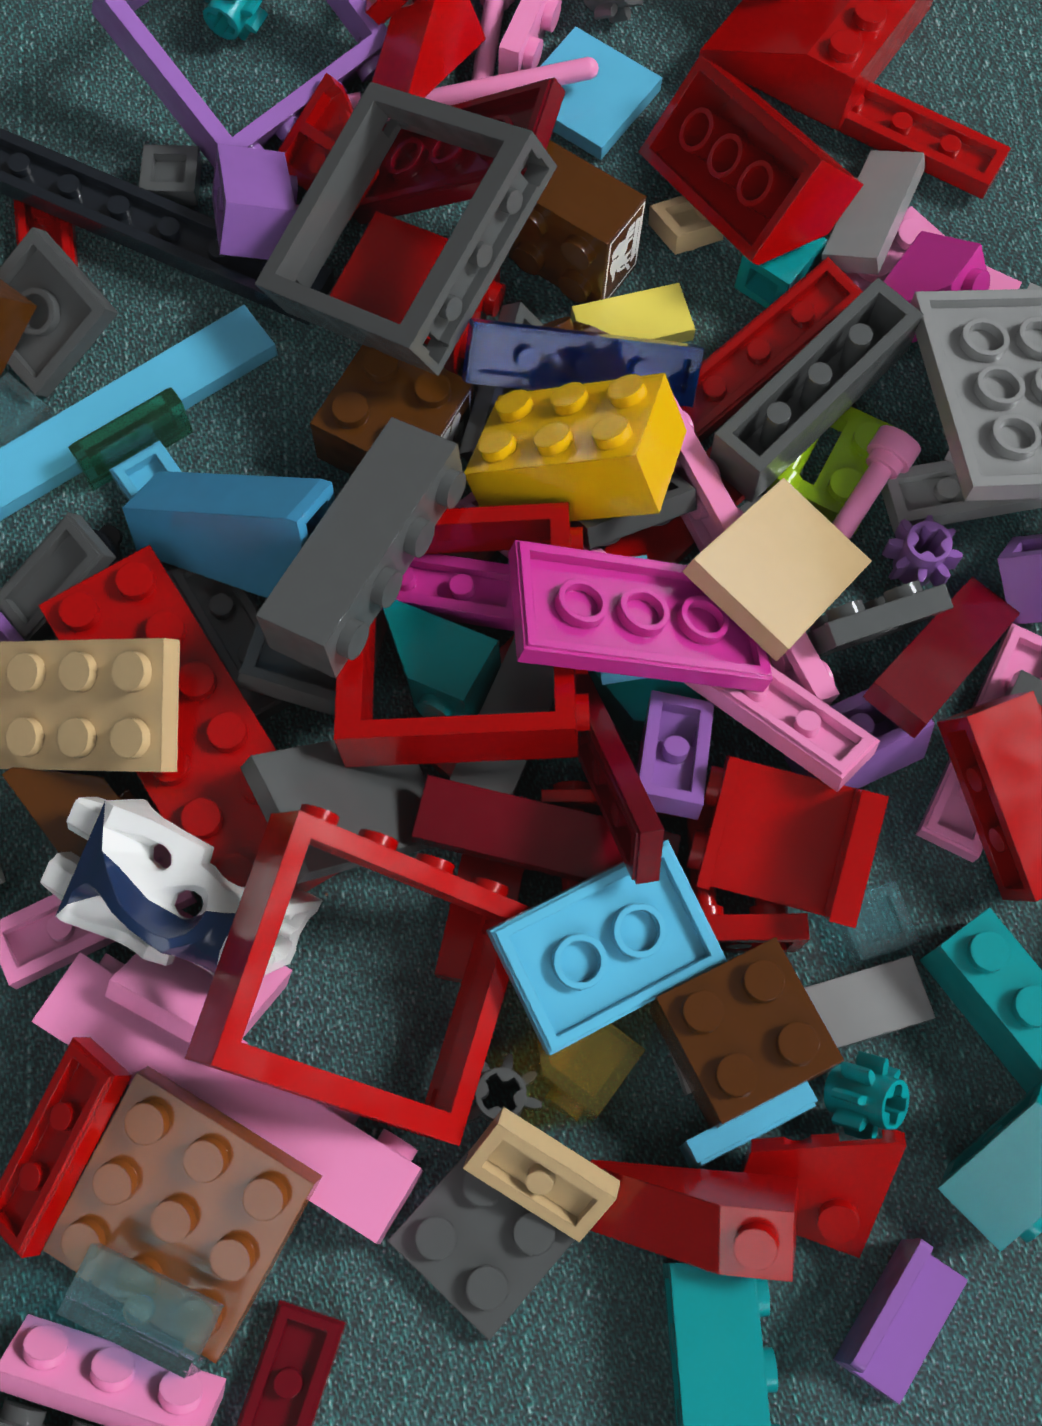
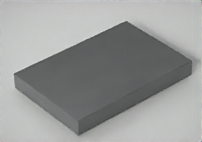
[240,740,432,883]

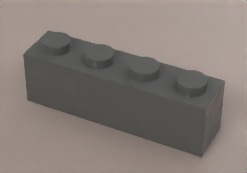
[710,278,924,503]
[255,417,466,678]

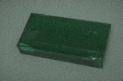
[68,387,193,491]

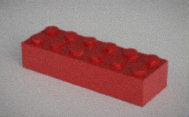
[38,545,337,892]

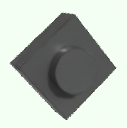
[139,144,202,206]

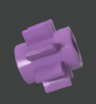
[882,515,963,586]

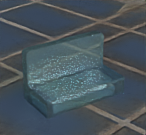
[56,1243,224,1378]

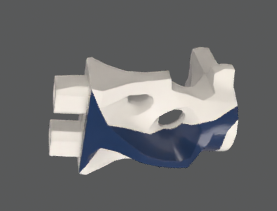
[40,797,322,976]

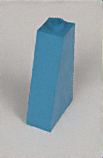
[122,471,335,598]

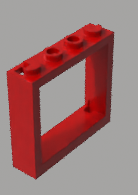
[334,502,590,767]
[185,804,531,1146]

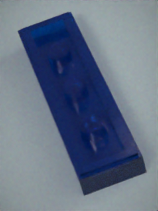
[462,318,704,407]

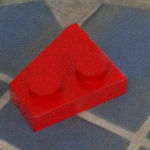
[278,73,380,220]
[739,1129,906,1258]

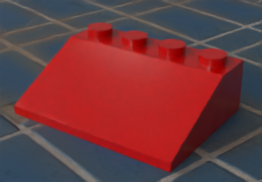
[699,0,933,130]

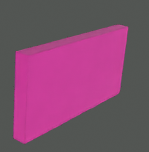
[508,540,773,692]

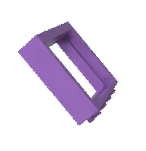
[91,0,388,168]

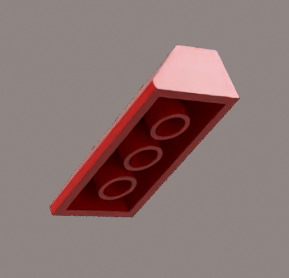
[638,55,864,265]

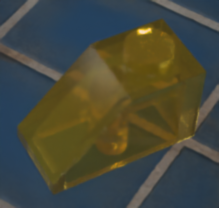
[533,1024,646,1122]

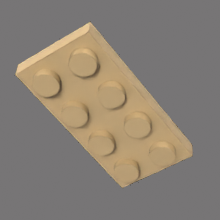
[0,638,180,772]

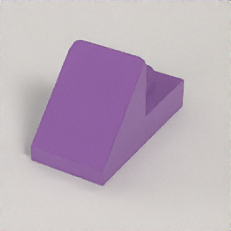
[635,690,714,820]

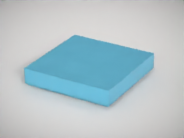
[541,26,662,160]

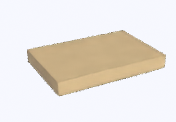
[682,478,872,662]

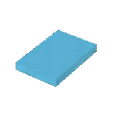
[486,840,727,1056]

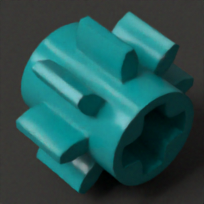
[202,0,268,40]
[824,1051,909,1139]

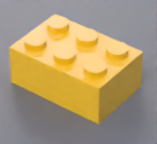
[464,373,687,522]

